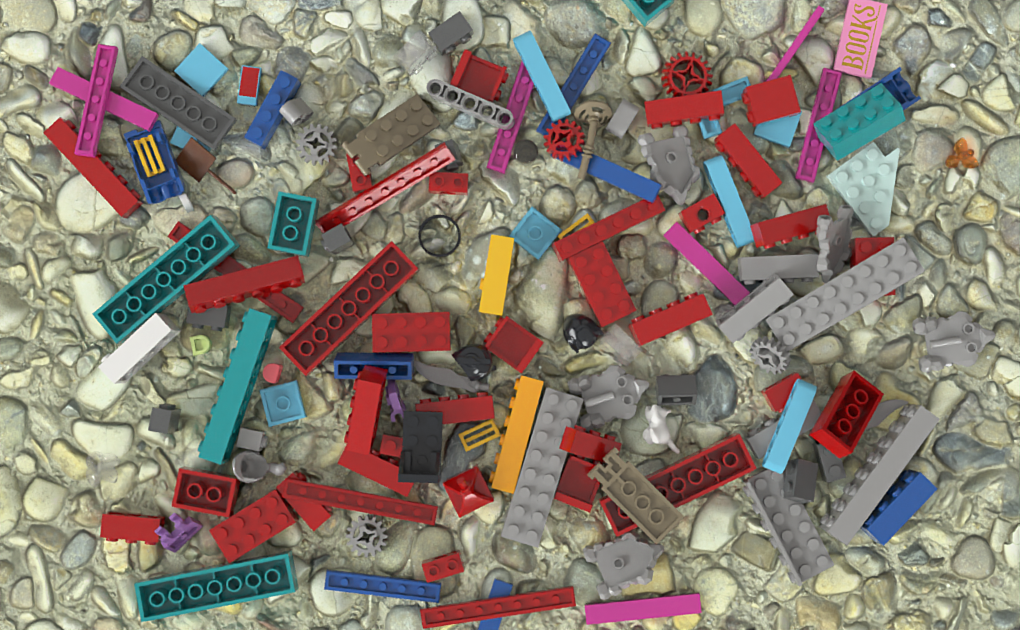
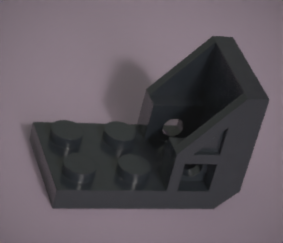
[398,411,443,483]

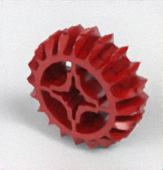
[661,51,713,97]

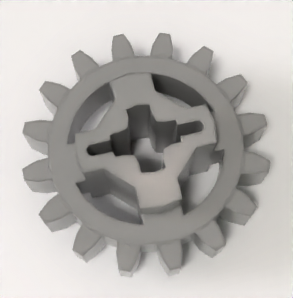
[296,124,338,166]
[749,336,791,375]
[346,514,388,558]

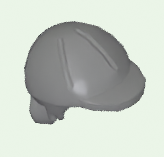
[232,450,287,483]

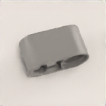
[279,98,314,126]
[605,99,640,139]

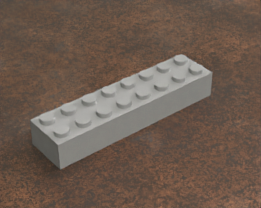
[765,237,925,352]
[501,387,583,548]
[819,404,940,545]

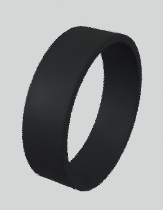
[418,215,461,257]

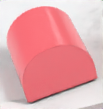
[263,363,283,384]

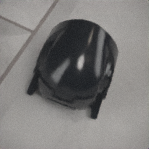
[563,313,604,353]
[452,344,496,382]

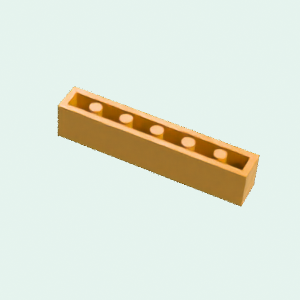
[489,375,544,494]

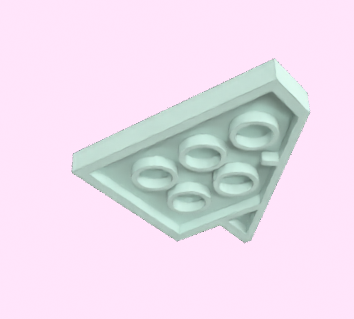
[826,142,900,237]

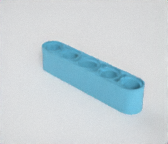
[513,31,571,123]
[703,155,755,248]
[762,378,817,474]

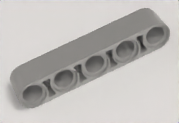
[426,79,515,130]

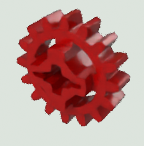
[543,119,585,162]

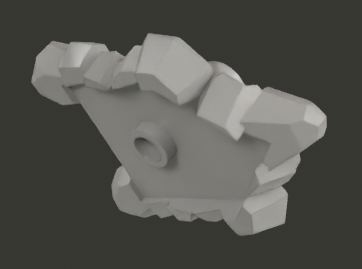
[637,125,701,205]
[816,205,853,283]
[912,311,996,373]
[567,365,649,432]
[582,530,664,599]

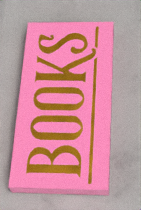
[833,0,888,79]

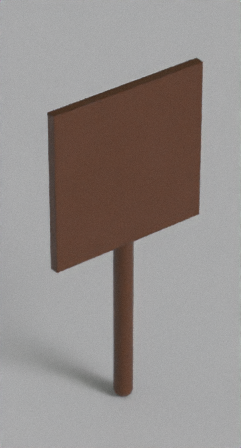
[176,137,236,194]

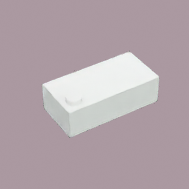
[98,313,181,384]

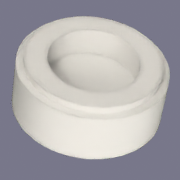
[179,193,194,213]

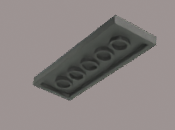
[120,56,237,151]

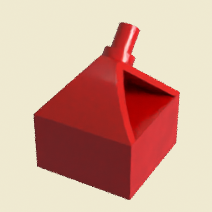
[442,464,494,518]

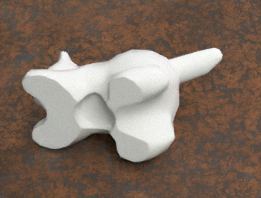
[643,404,680,454]

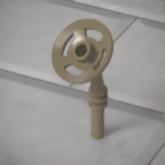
[574,100,612,180]

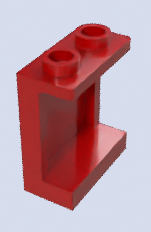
[450,49,509,103]
[741,75,801,127]
[483,315,544,374]
[554,454,604,513]

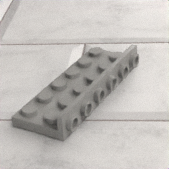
[742,469,834,586]

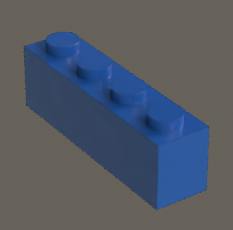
[244,70,301,150]
[334,352,414,380]

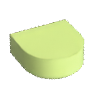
[189,335,212,356]

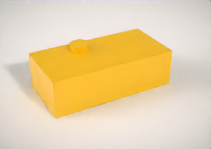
[479,234,514,316]

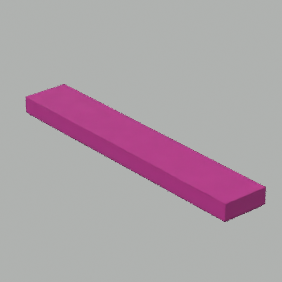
[765,6,824,82]
[74,44,119,158]
[486,61,534,174]
[49,67,159,132]
[795,68,842,183]
[663,222,750,306]
[584,593,702,625]

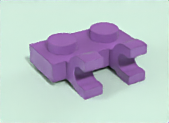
[385,379,406,422]
[155,512,203,553]

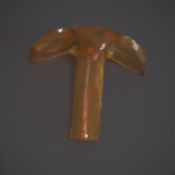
[945,137,979,168]

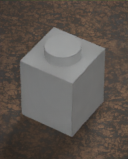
[236,427,268,451]

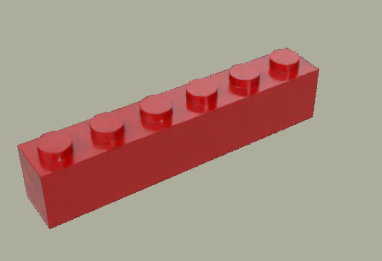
[43,117,143,218]
[551,195,665,262]
[183,255,305,313]

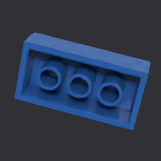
[861,469,937,546]

